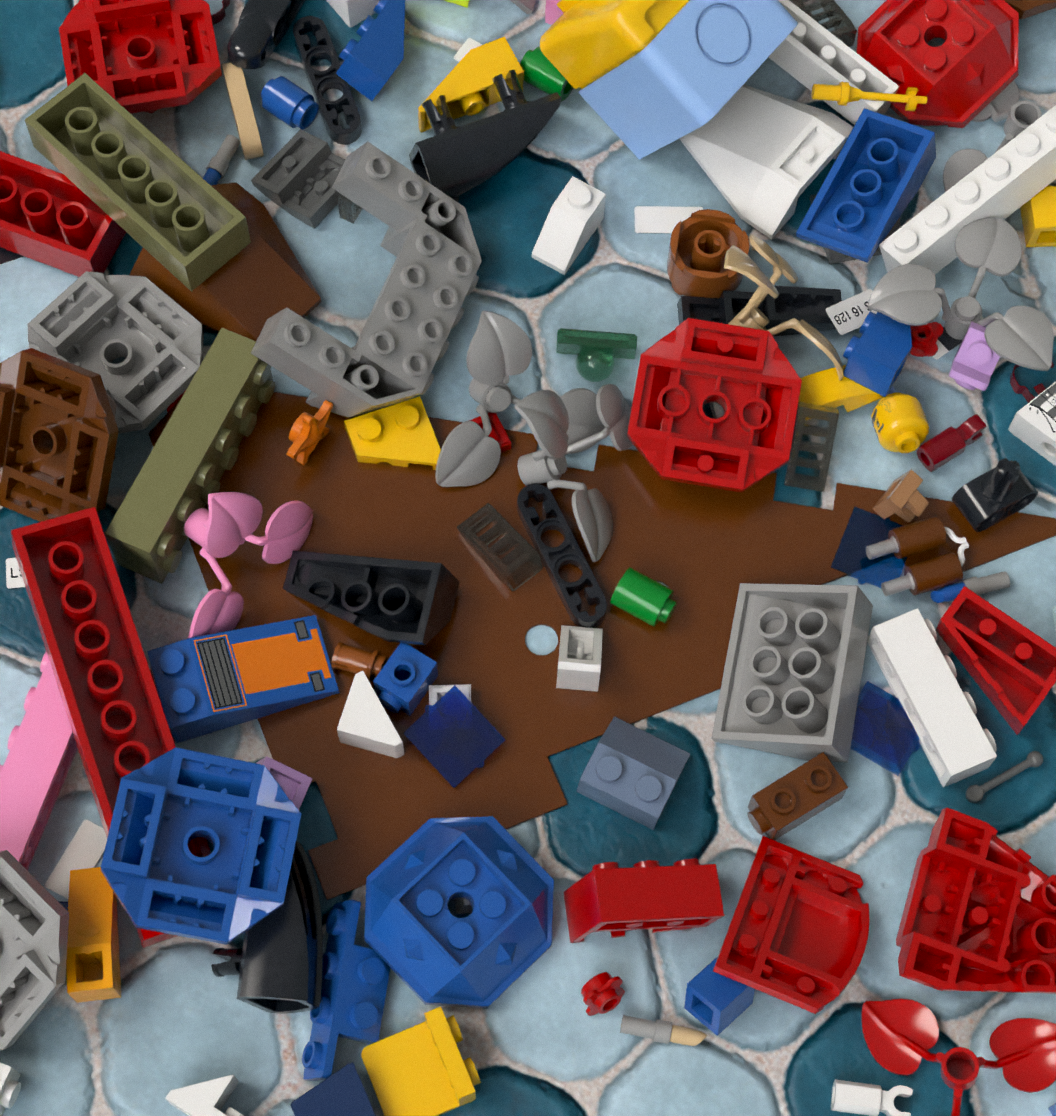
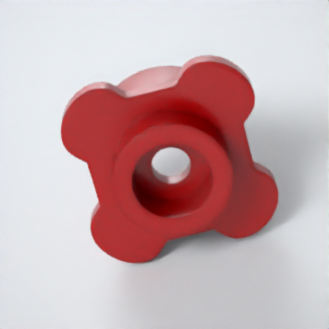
[910,322,943,357]
[581,972,625,1016]

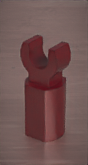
[916,414,987,472]

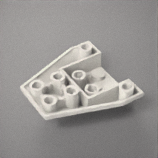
[679,85,853,240]

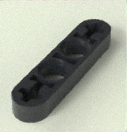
[293,16,362,145]
[517,484,607,628]

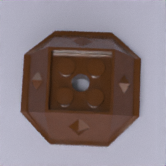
[0,348,119,522]

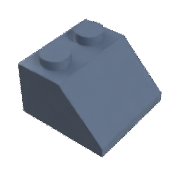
[577,717,690,830]

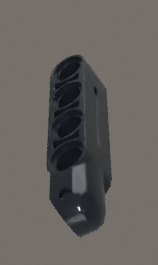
[227,0,306,69]

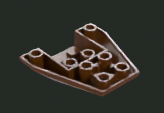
[129,182,322,341]

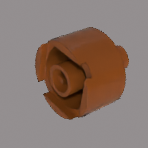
[667,209,749,298]

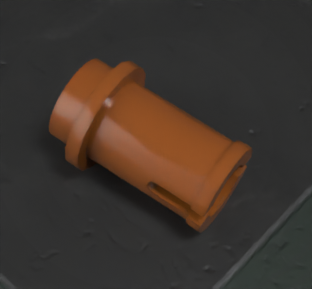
[331,642,388,683]

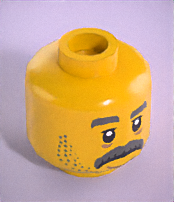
[871,392,929,453]

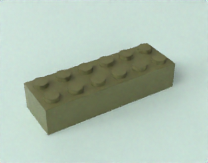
[25,73,251,292]
[105,328,275,584]

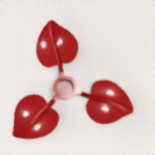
[862,999,1056,1116]

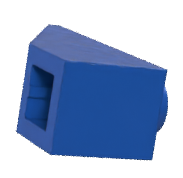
[336,0,405,101]
[843,311,912,397]

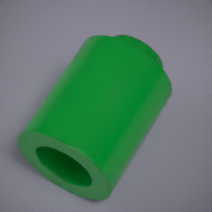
[520,46,573,101]
[610,567,677,627]

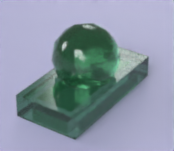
[556,328,637,382]

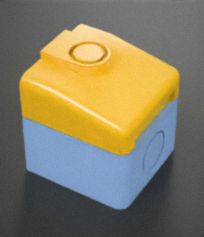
[540,0,798,160]

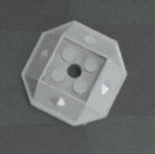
[27,271,204,434]
[0,850,69,1050]

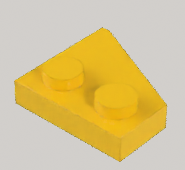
[344,396,441,470]

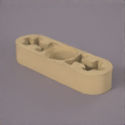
[221,62,264,160]

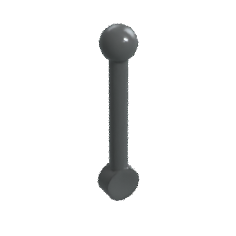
[965,751,1043,803]

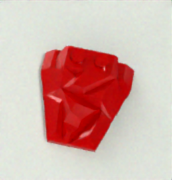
[896,807,1056,994]

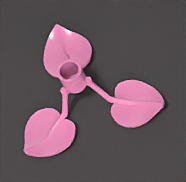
[184,492,313,638]

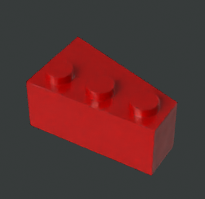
[563,859,724,943]

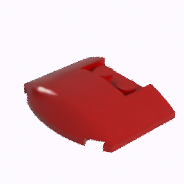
[713,836,869,1014]

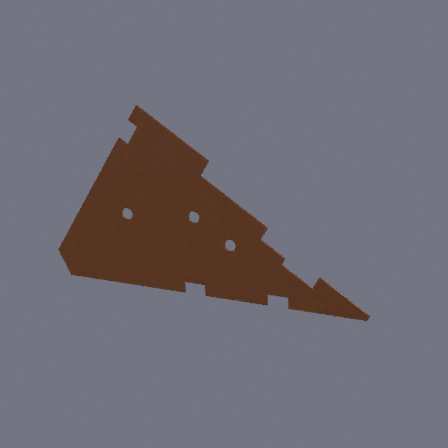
[148,392,1056,900]

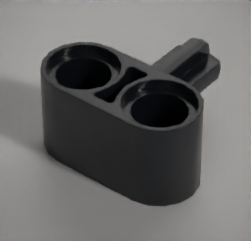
[952,458,1038,532]

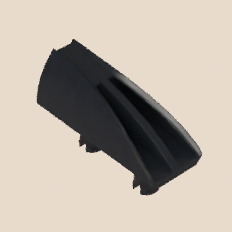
[409,70,561,199]
[211,841,323,1014]

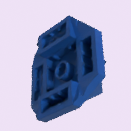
[101,747,301,945]
[364,816,554,1009]

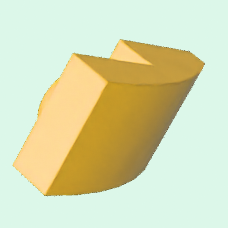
[798,365,883,420]

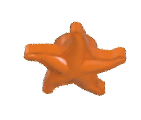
[286,400,333,465]

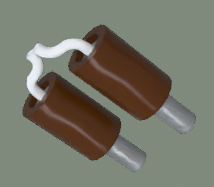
[865,516,969,596]

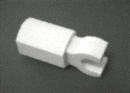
[831,1079,913,1116]

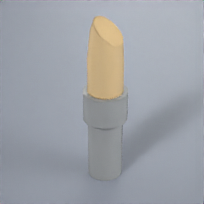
[620,1015,707,1046]

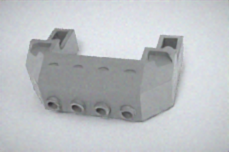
[251,141,482,418]

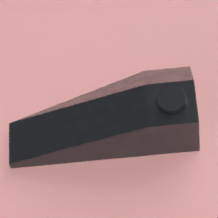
[283,551,460,645]

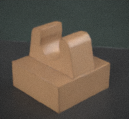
[872,469,929,522]

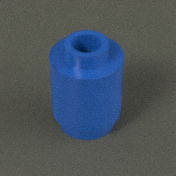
[261,76,319,130]

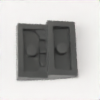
[251,129,345,228]

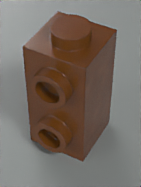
[747,752,848,840]

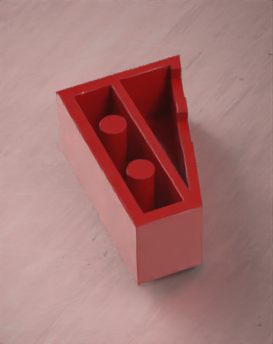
[936,586,1056,735]

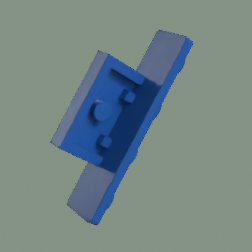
[302,899,390,1081]

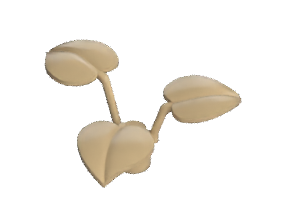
[724,234,844,381]

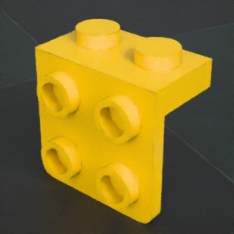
[361,1006,481,1116]

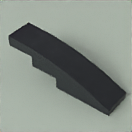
[677,286,842,336]

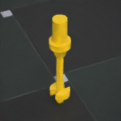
[811,82,927,111]

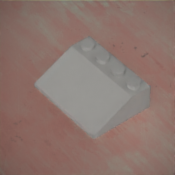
[711,583,873,763]

